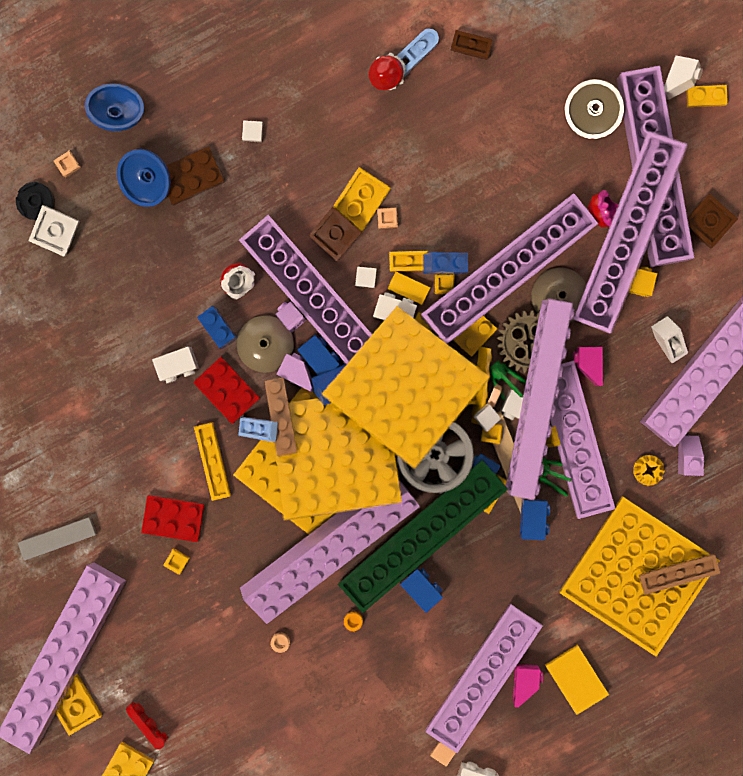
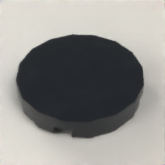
[15,182,55,221]

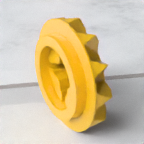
[633,455,665,486]

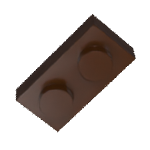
[450,30,493,60]

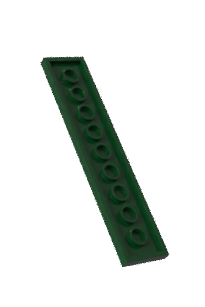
[338,459,508,613]

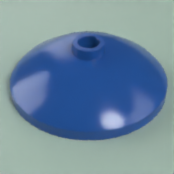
[85,84,144,131]
[117,149,171,207]

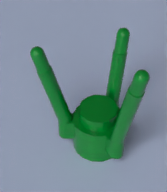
[489,361,526,400]
[538,458,572,497]

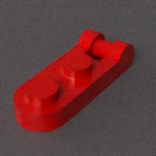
[126,702,168,749]

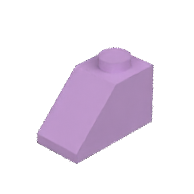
[276,302,306,333]
[277,353,314,392]
[678,436,704,476]

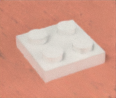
[29,205,80,257]

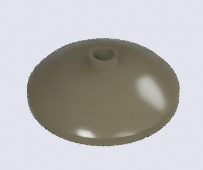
[565,79,624,139]
[531,268,587,323]
[237,315,294,373]

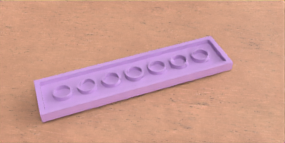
[550,361,615,519]
[425,604,543,753]

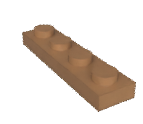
[264,377,297,457]
[638,554,720,595]

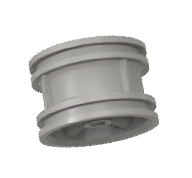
[397,422,473,493]

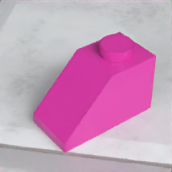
[573,347,603,386]
[513,664,543,707]

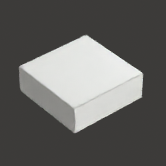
[242,121,263,142]
[355,267,377,288]
[473,404,501,432]

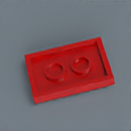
[193,357,260,424]
[141,495,205,542]

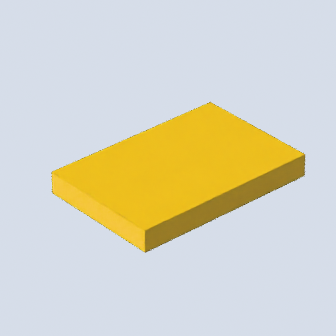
[334,167,391,237]
[545,645,609,715]
[56,673,102,735]

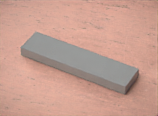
[18,517,97,561]

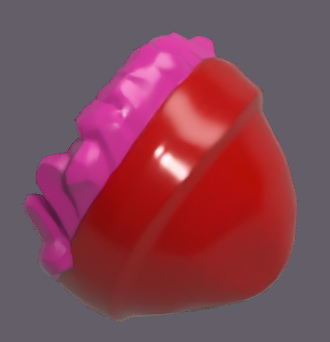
[587,190,618,228]

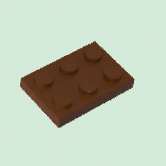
[166,146,225,206]

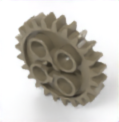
[496,311,539,373]

